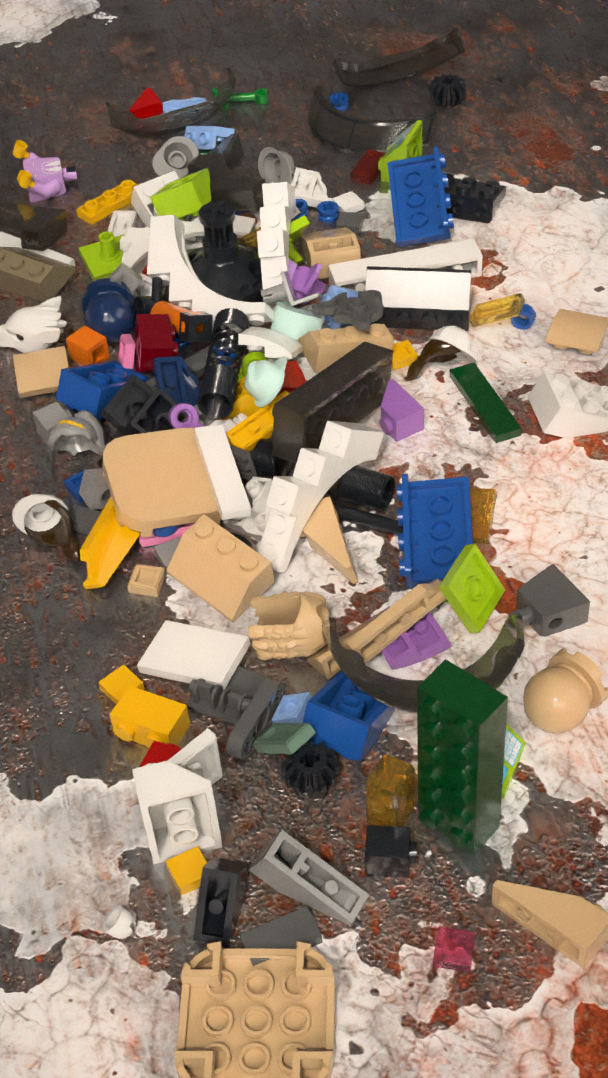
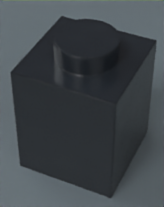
[365,825,417,878]

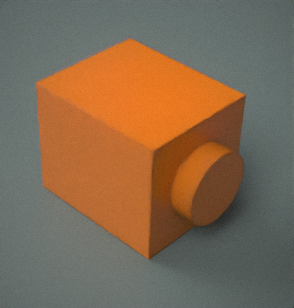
[66,325,110,366]

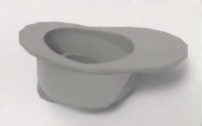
[152,136,199,178]
[258,147,296,184]

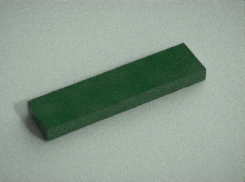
[450,362,522,443]

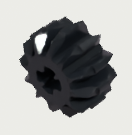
[429,73,466,107]
[281,739,340,799]

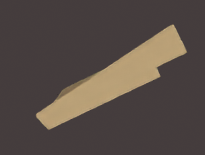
[307,579,446,680]

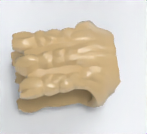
[248,591,329,660]

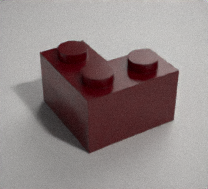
[134,314,178,372]

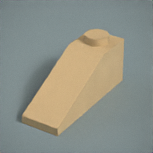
[300,496,358,584]
[492,880,608,969]

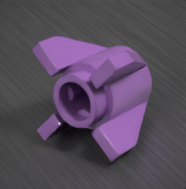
[289,259,326,305]

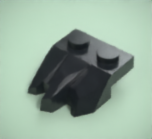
[100,374,182,435]

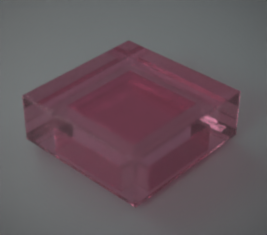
[433,927,476,973]

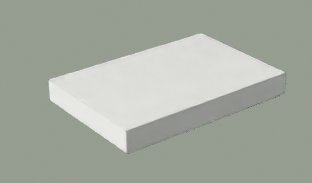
[137,620,251,690]

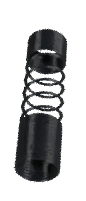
[197,308,249,419]
[251,439,395,512]

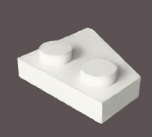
[291,168,333,208]

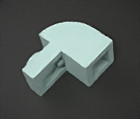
[271,301,324,340]

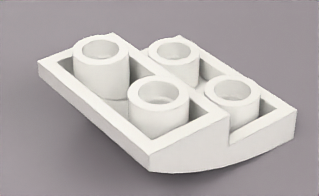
[238,326,303,362]
[223,476,273,540]

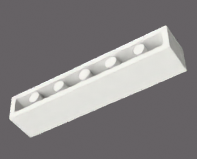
[328,239,483,291]

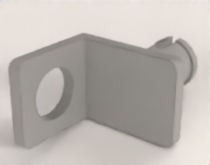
[261,271,322,306]

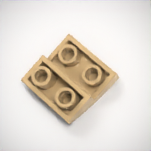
[545,309,608,354]
[13,346,69,398]

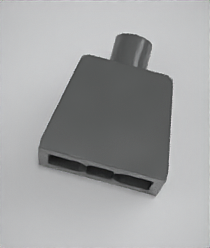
[508,564,590,637]

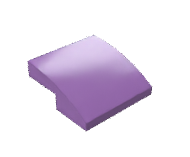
[363,606,452,670]

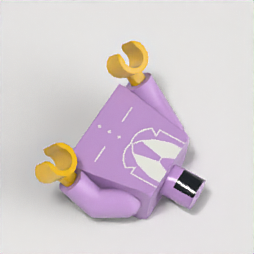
[13,140,78,203]

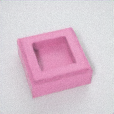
[118,334,136,369]

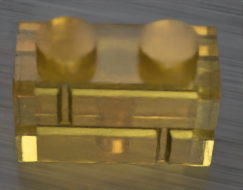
[365,754,415,827]

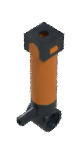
[133,277,213,342]

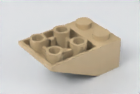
[299,227,361,279]

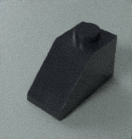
[193,857,249,947]

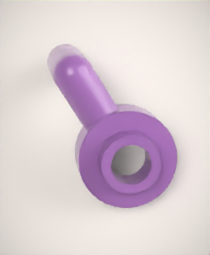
[168,403,205,429]

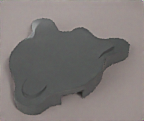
[312,290,384,330]

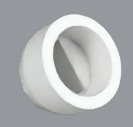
[103,905,136,939]

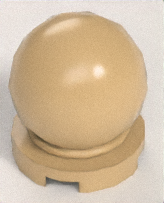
[523,648,608,733]

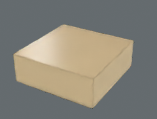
[127,564,166,597]

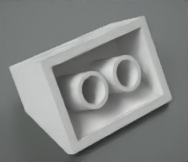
[132,761,223,865]

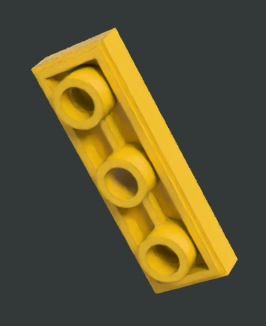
[76,180,138,225]

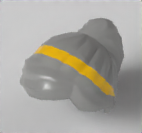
[48,410,106,456]

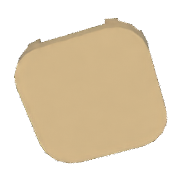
[102,428,221,537]
[174,941,335,1078]

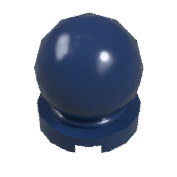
[81,278,136,344]

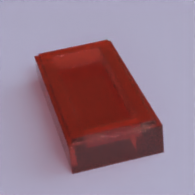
[350,149,385,184]

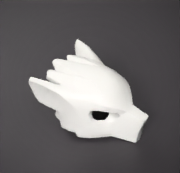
[0,296,67,353]

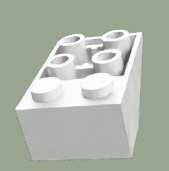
[131,171,196,228]
[528,372,608,438]

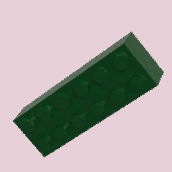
[417,659,508,855]

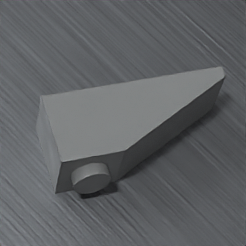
[249,830,369,926]

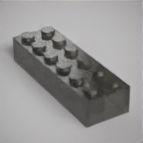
[271,341,393,464]

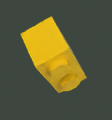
[109,685,190,748]

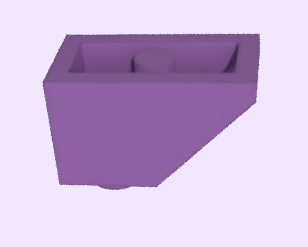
[379,379,424,442]

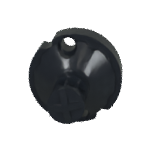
[188,201,264,303]

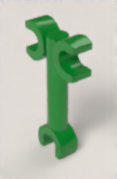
[211,87,267,111]

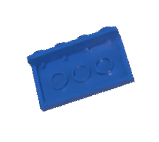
[387,146,454,247]
[397,474,473,588]

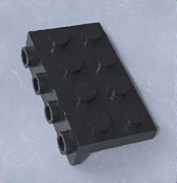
[444,174,507,223]

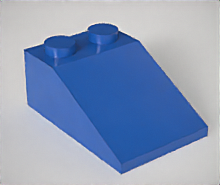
[56,361,151,420]
[303,665,406,762]

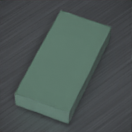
[253,723,316,754]

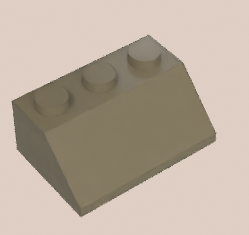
[0,247,76,302]

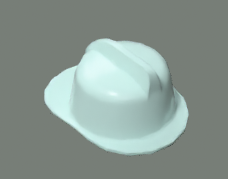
[244,356,287,408]

